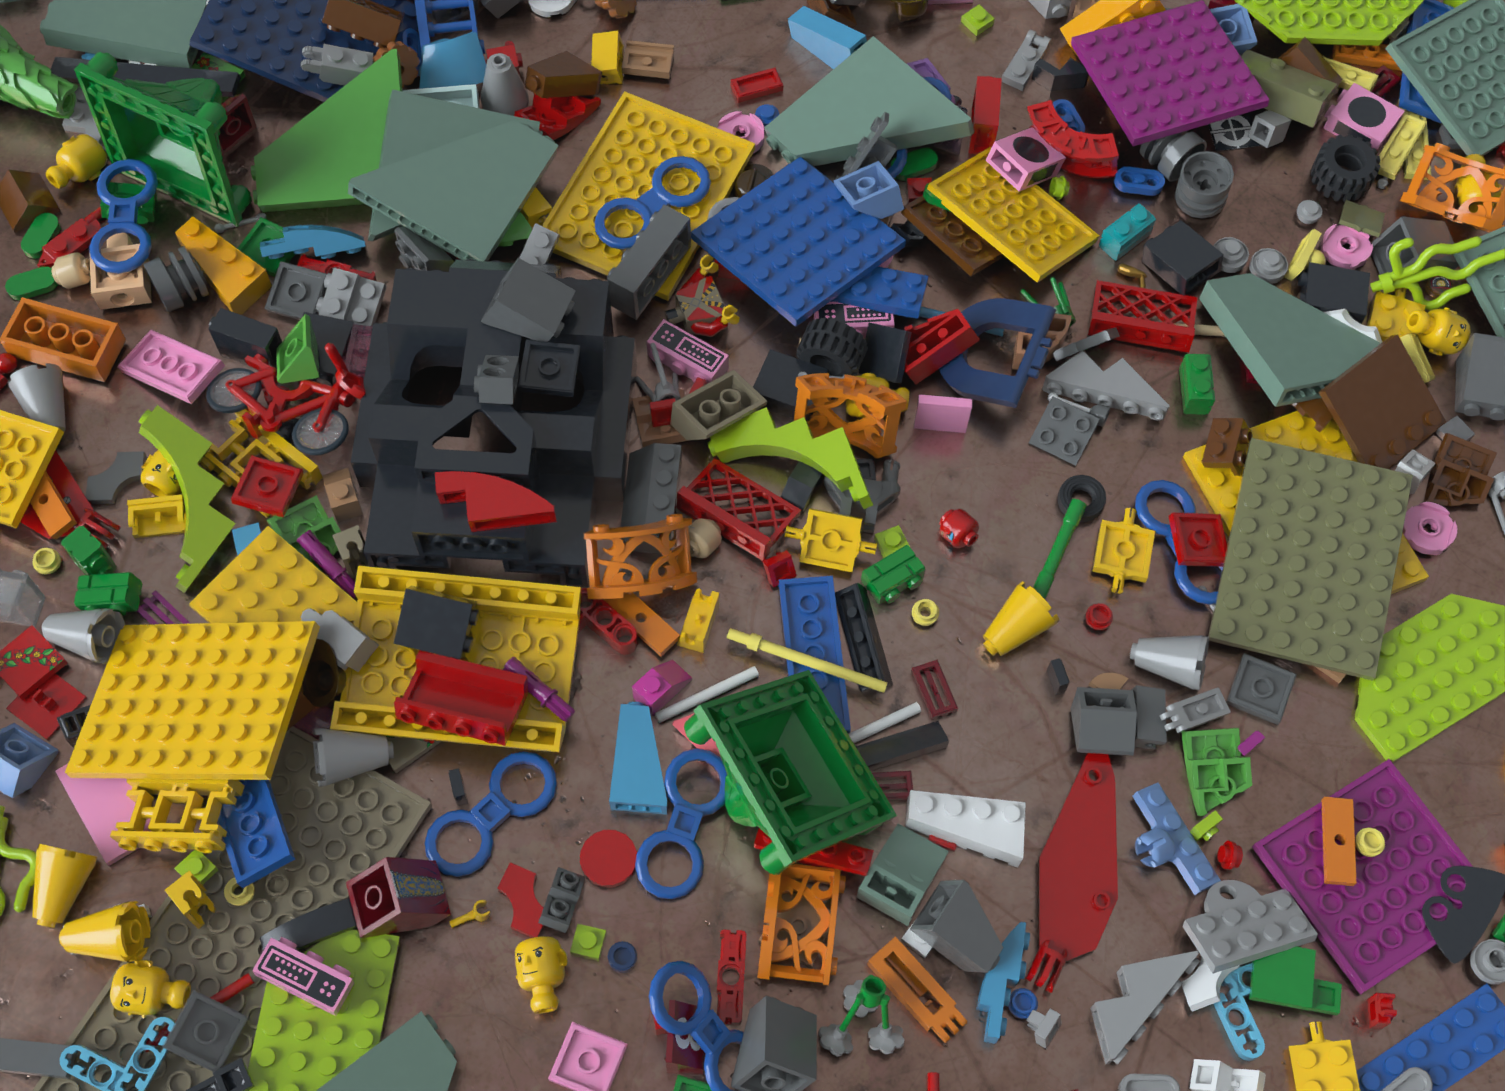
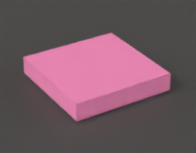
[914,395,972,433]
[548,1022,628,1091]

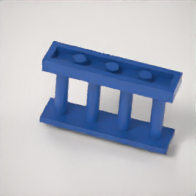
[415,0,485,54]

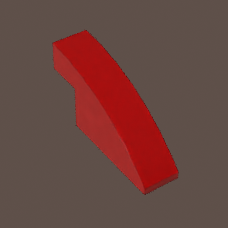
[435,471,557,532]

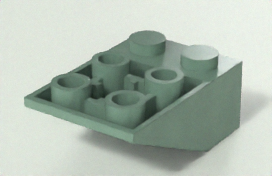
[857,823,949,926]

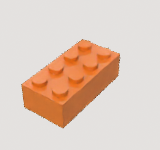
[0,297,126,382]

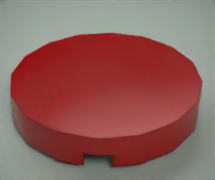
[580,830,637,888]

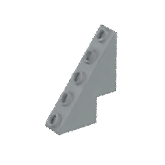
[1042,351,1170,420]
[1090,951,1200,1065]

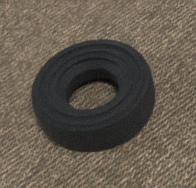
[1058,475,1106,522]

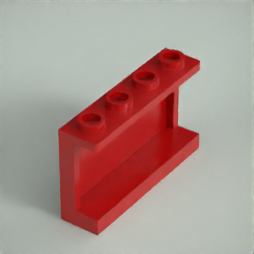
[394,650,528,746]

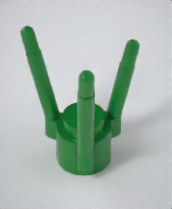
[1021,277,1076,327]

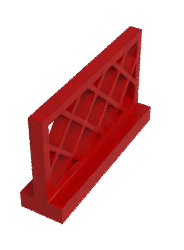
[1088,280,1198,353]
[676,458,801,561]

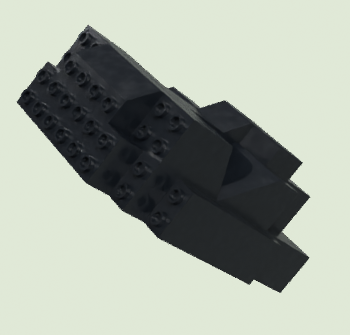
[351,259,637,588]

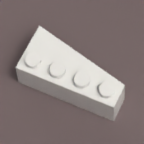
[905,790,1026,868]

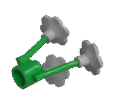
[818,975,905,1056]

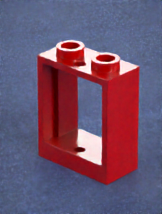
[968,76,1002,154]

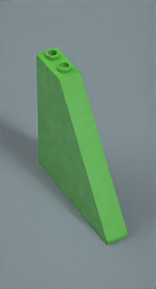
[251,49,403,212]

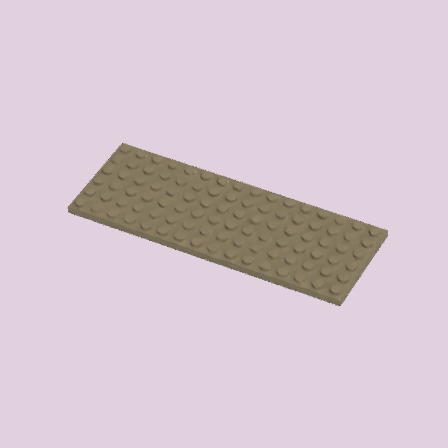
[32,726,432,1091]

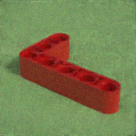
[578,588,638,655]

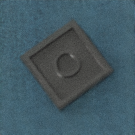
[264,261,327,320]
[1226,653,1297,725]
[162,990,249,1072]

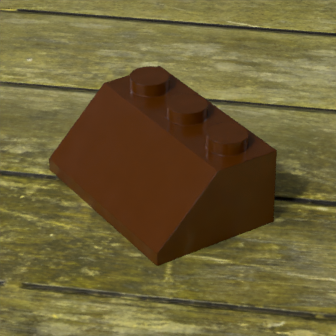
[322,0,405,48]

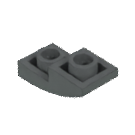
[538,867,585,933]

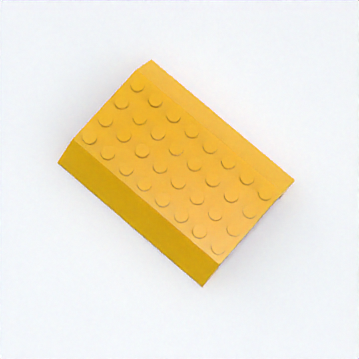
[330,566,581,753]

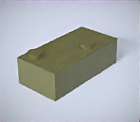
[1241,49,1337,127]

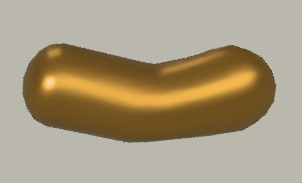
[1118,264,1147,288]

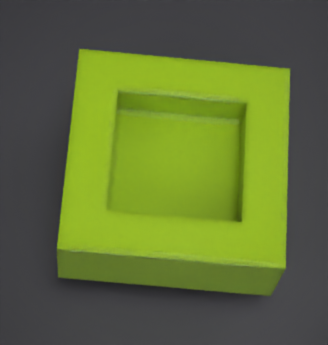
[961,4,995,36]
[874,525,910,558]
[1190,810,1223,842]
[174,850,218,885]
[570,924,607,961]

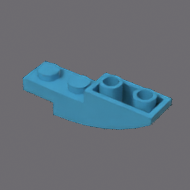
[260,225,366,259]
[976,922,1030,1044]

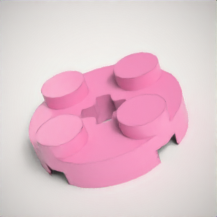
[718,111,764,153]
[1320,224,1373,270]
[1402,502,1457,555]

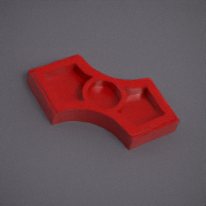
[497,862,545,938]

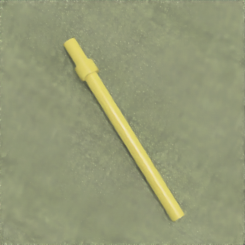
[727,628,888,693]

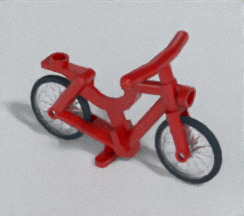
[206,343,356,455]

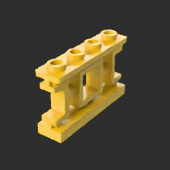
[200,409,323,518]
[110,779,245,853]

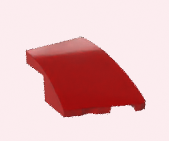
[514,94,601,140]

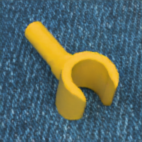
[449,900,490,928]

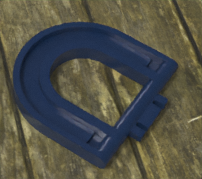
[939,298,1056,408]

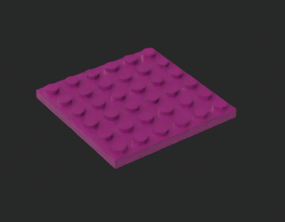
[1071,0,1269,146]
[1252,759,1473,995]

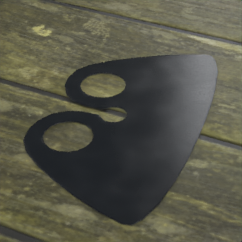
[1422,866,1505,964]

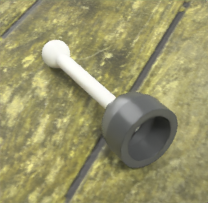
[1048,393,1110,427]

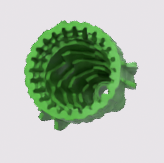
[0,25,78,119]

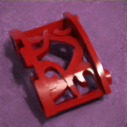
[1027,100,1119,178]

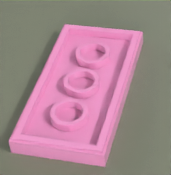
[118,330,225,404]
[56,764,151,866]

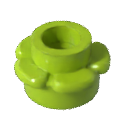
[1049,176,1070,200]

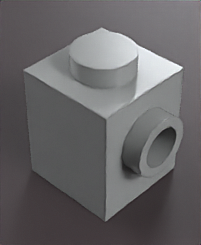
[1248,110,1291,148]

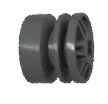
[1140,130,1207,182]
[1175,151,1234,218]
[143,246,209,313]

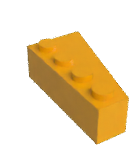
[1060,0,1166,58]
[175,216,272,315]

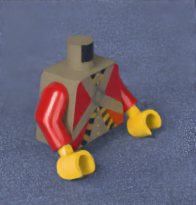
[664,255,740,337]

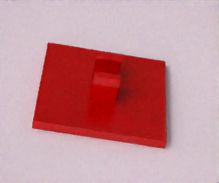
[6,674,87,741]

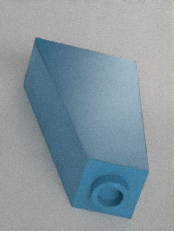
[788,6,867,69]
[609,702,668,815]

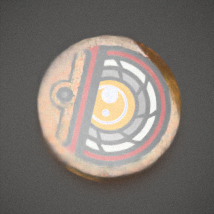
[1425,276,1454,299]

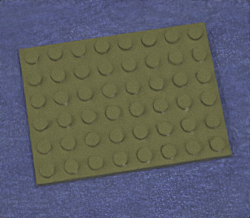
[1208,438,1413,681]

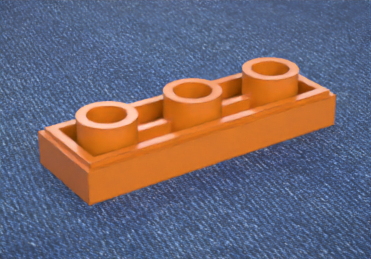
[1333,44,1402,71]
[30,470,77,540]
[603,592,680,657]
[1321,797,1357,886]

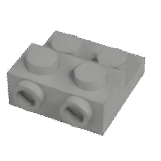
[316,268,387,334]

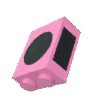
[1324,83,1405,152]
[986,127,1066,191]

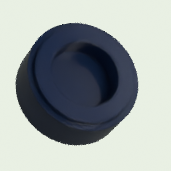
[608,941,638,973]

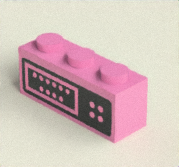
[814,302,894,338]
[647,319,729,384]
[252,937,354,1016]

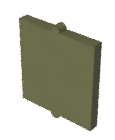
[1339,200,1385,238]

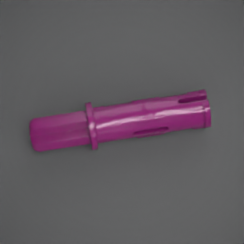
[297,530,356,599]
[503,657,575,722]

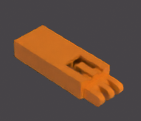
[867,936,968,1043]

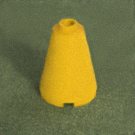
[983,581,1060,656]
[32,844,97,928]
[59,901,151,963]

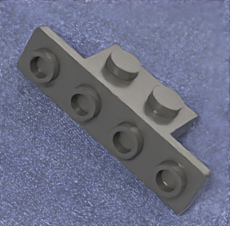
[833,112,897,183]

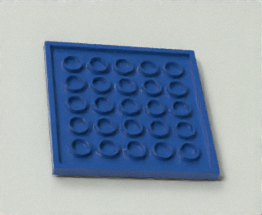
[691,157,906,326]

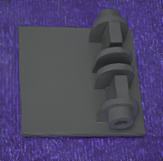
[1029,396,1100,466]

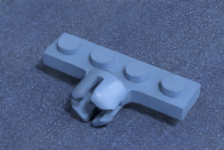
[1132,782,1221,895]

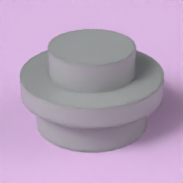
[1297,200,1322,224]

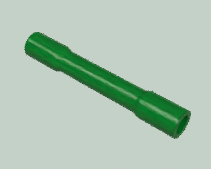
[1033,499,1087,599]

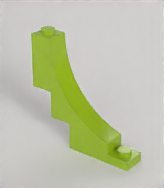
[138,405,236,593]
[707,407,873,509]

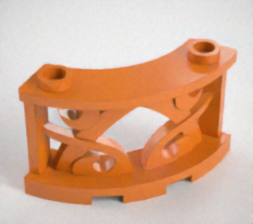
[1400,143,1505,233]
[794,373,907,458]
[584,514,697,599]
[757,864,846,986]

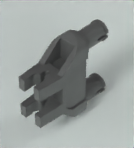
[823,460,901,533]

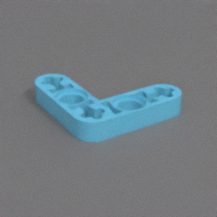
[1213,963,1265,1061]
[60,1017,176,1091]

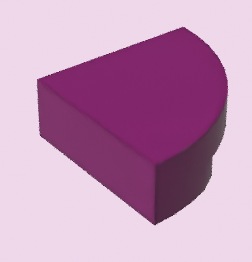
[1237,730,1265,757]

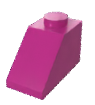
[632,660,692,716]

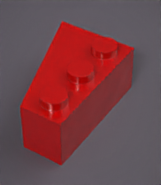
[904,309,980,384]

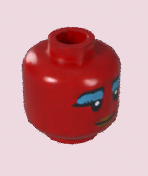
[939,509,979,548]

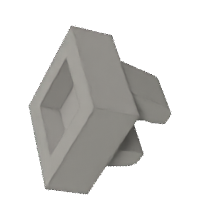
[1027,1008,1062,1049]

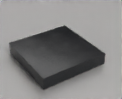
[859,322,912,383]
[518,340,581,397]

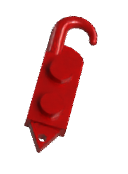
[37,207,102,268]

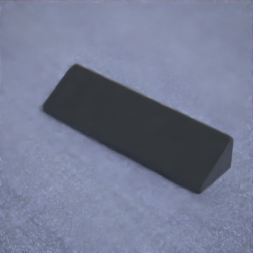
[835,583,893,693]
[856,721,949,771]

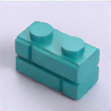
[1099,203,1156,261]

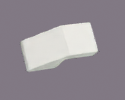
[1189,1059,1266,1091]

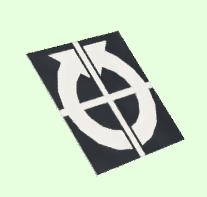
[1208,112,1261,151]

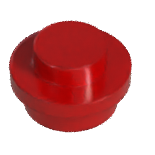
[1085,603,1113,630]
[1217,840,1243,870]

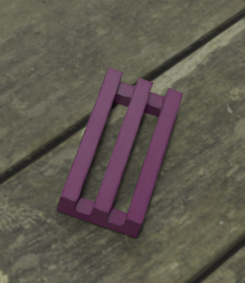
[137,590,191,624]

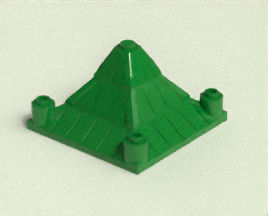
[74,52,252,227]
[684,670,897,875]

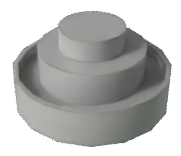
[1214,237,1249,273]
[1249,248,1288,284]
[1470,939,1505,985]

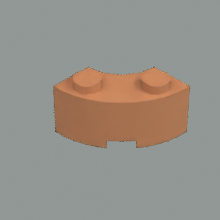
[1012,314,1071,370]

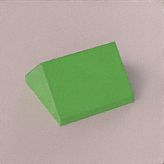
[276,314,319,384]

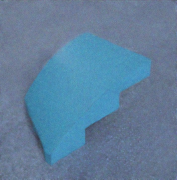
[419,32,486,89]

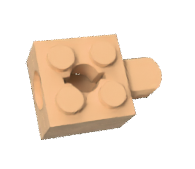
[89,233,152,310]

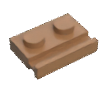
[622,40,674,79]

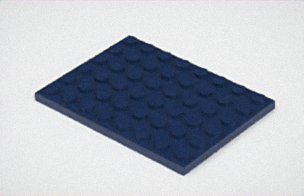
[189,0,418,102]

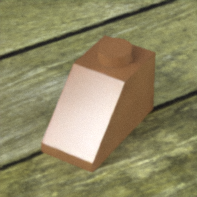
[323,468,363,522]

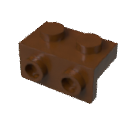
[1202,418,1253,476]

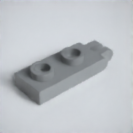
[1160,687,1231,733]

